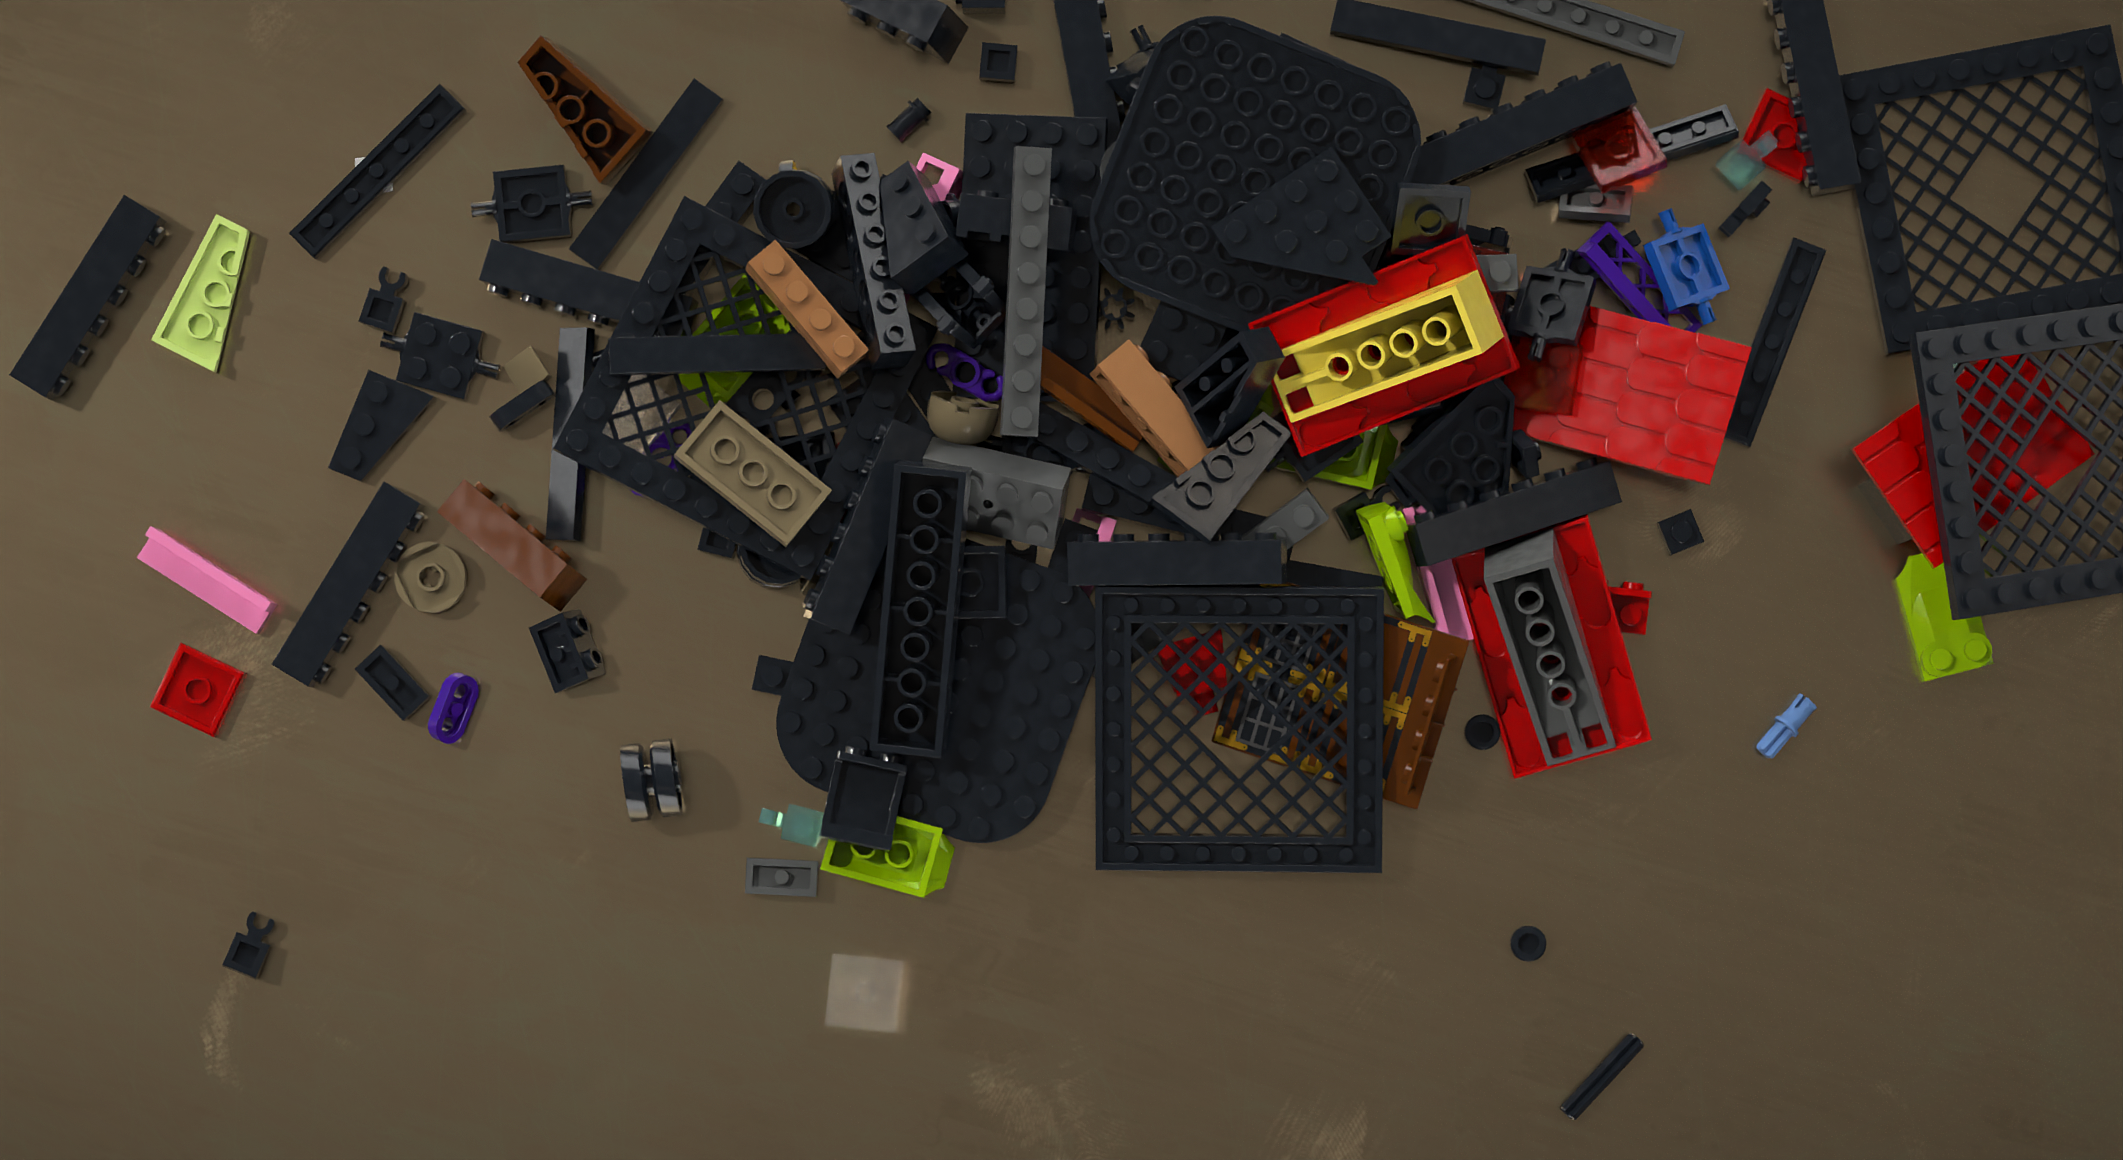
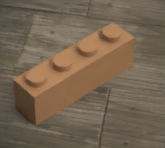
[745,239,869,379]
[1090,339,1220,477]

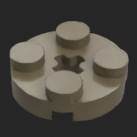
[394,542,467,613]

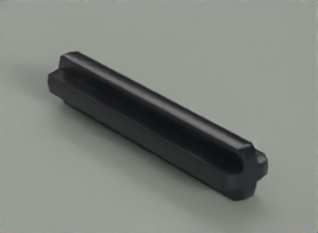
[1561,1033,1644,1120]

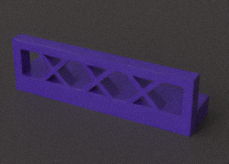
[1577,222,1702,333]

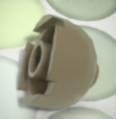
[927,390,999,445]

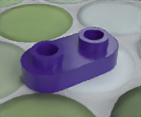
[428,672,479,744]

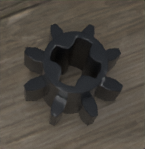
[1099,288,1135,331]

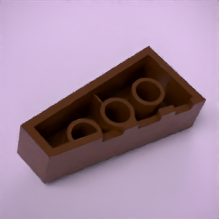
[517,35,653,185]
[437,479,587,612]

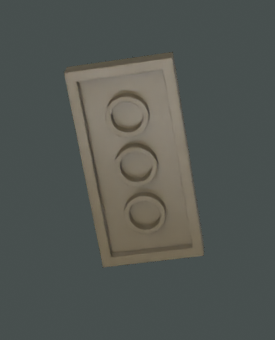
[674,400,832,547]

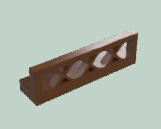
[1040,345,1143,452]

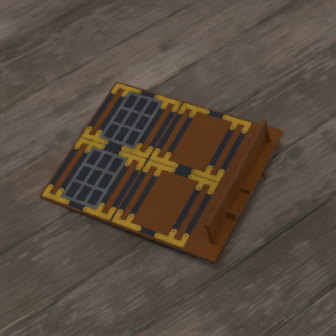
[1211,582,1469,809]

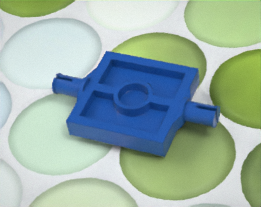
[1643,208,1730,326]

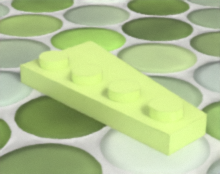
[151,214,250,373]

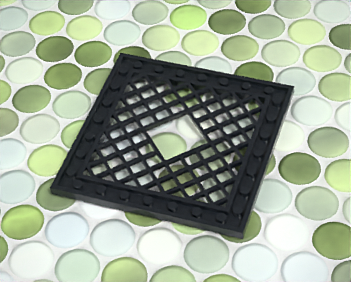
[1839,24,2123,355]
[553,196,938,581]
[1909,303,2123,620]
[1095,585,1384,873]

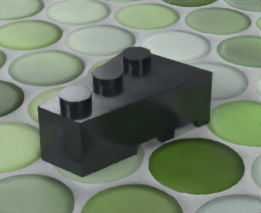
[840,0,969,64]
[880,161,969,295]
[1175,327,1285,448]

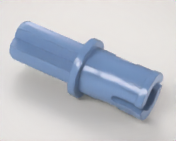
[1757,693,1817,758]

